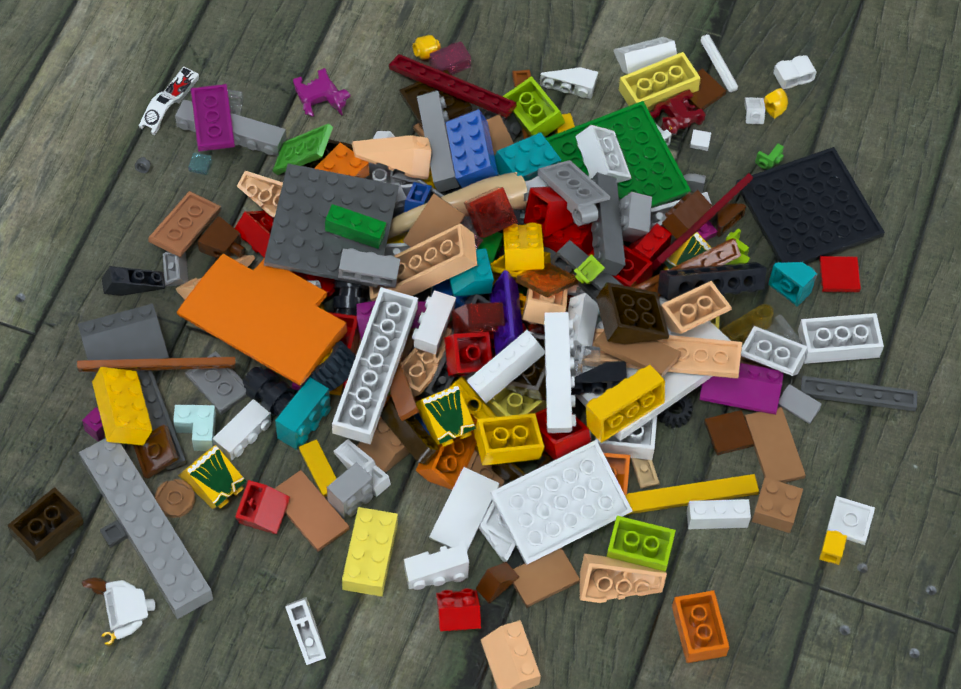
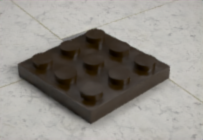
[399,69,472,131]

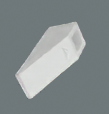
[540,67,598,99]

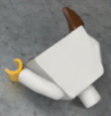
[81,577,155,645]

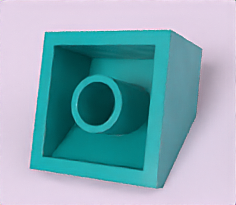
[449,249,494,297]
[768,262,817,307]

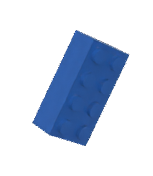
[445,109,498,188]

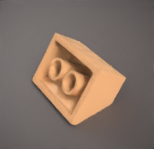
[661,281,732,334]
[481,620,541,689]

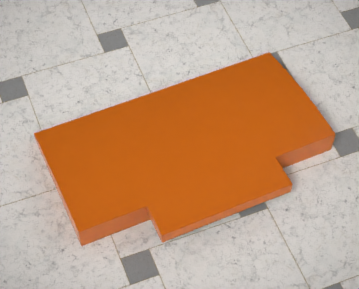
[177,254,347,386]

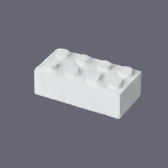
[798,313,884,364]

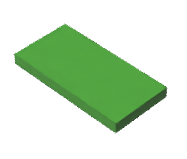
[273,124,333,175]

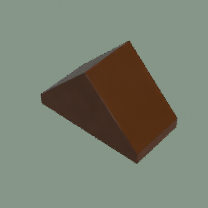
[715,203,746,237]
[476,562,519,604]

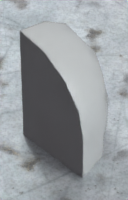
[683,174,706,193]

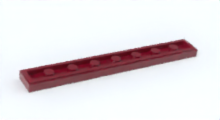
[389,54,517,118]
[653,173,753,270]

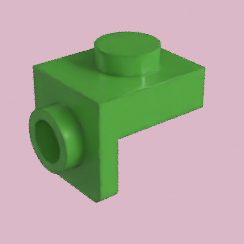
[755,144,784,170]

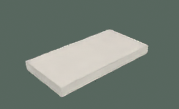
[429,467,500,551]

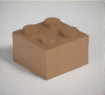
[752,478,803,533]

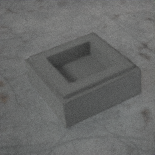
[100,520,128,548]

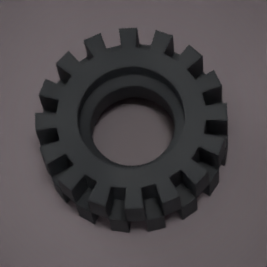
[657,395,693,428]

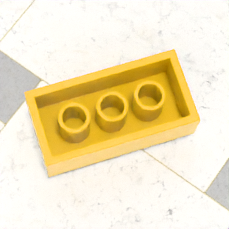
[586,365,665,443]
[92,367,152,445]

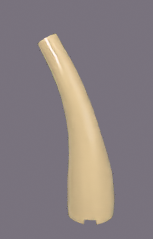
[388,172,527,239]

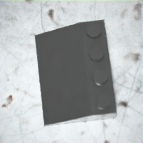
[78,304,169,380]

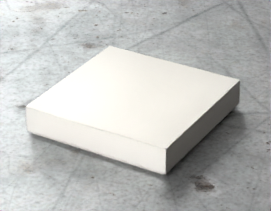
[826,496,875,545]

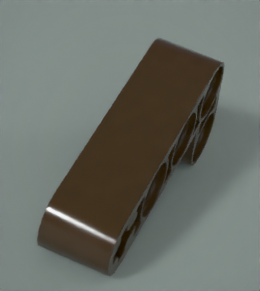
[380,397,439,465]

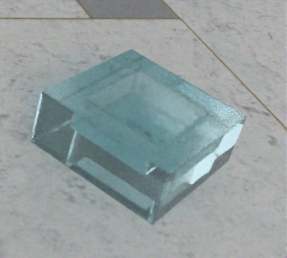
[188,152,212,175]

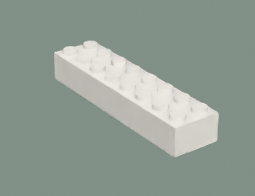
[332,287,418,445]

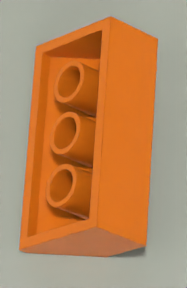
[416,414,477,490]

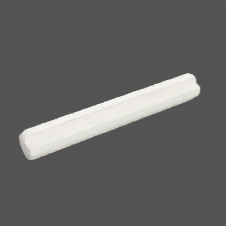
[701,34,738,93]

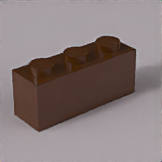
[662,190,712,239]

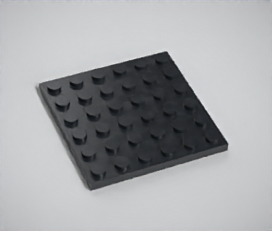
[736,147,885,264]

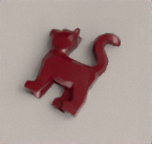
[649,89,706,136]

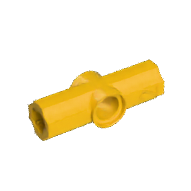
[449,376,497,420]

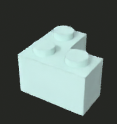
[173,405,216,451]

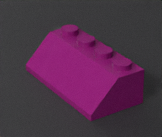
[699,363,784,415]

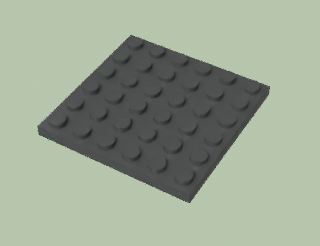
[264,164,399,288]

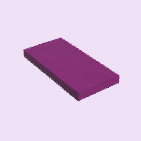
[191,84,235,151]

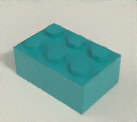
[495,132,561,182]
[275,377,331,450]

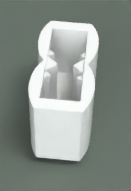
[774,56,816,89]

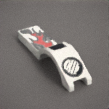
[139,67,199,135]

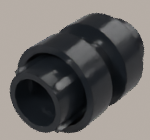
[333,279,368,316]
[243,366,294,416]

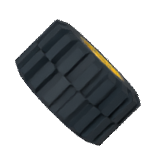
[309,341,356,391]

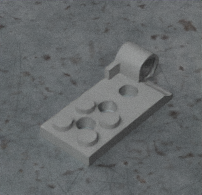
[538,160,610,226]

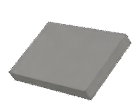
[185,351,247,415]

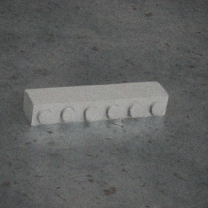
[417,91,459,192]
[175,99,286,156]

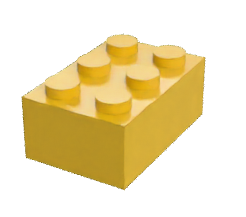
[503,223,544,271]
[474,413,544,466]

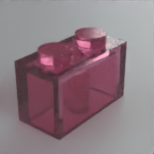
[429,41,471,75]

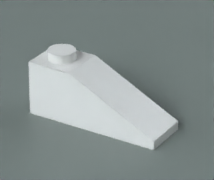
[285,597,326,665]

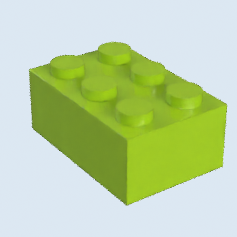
[503,76,565,137]
[607,516,676,572]

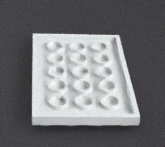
[490,440,632,565]

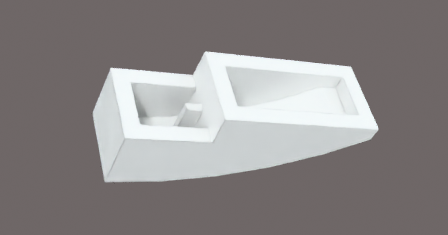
[334,439,391,497]

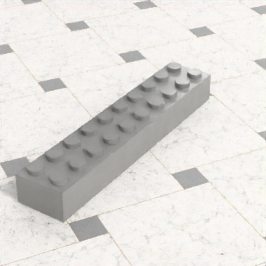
[79,438,213,619]

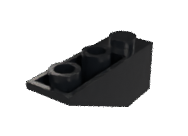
[102,266,165,296]
[571,361,627,395]

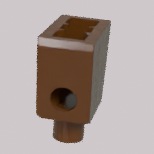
[197,216,246,259]

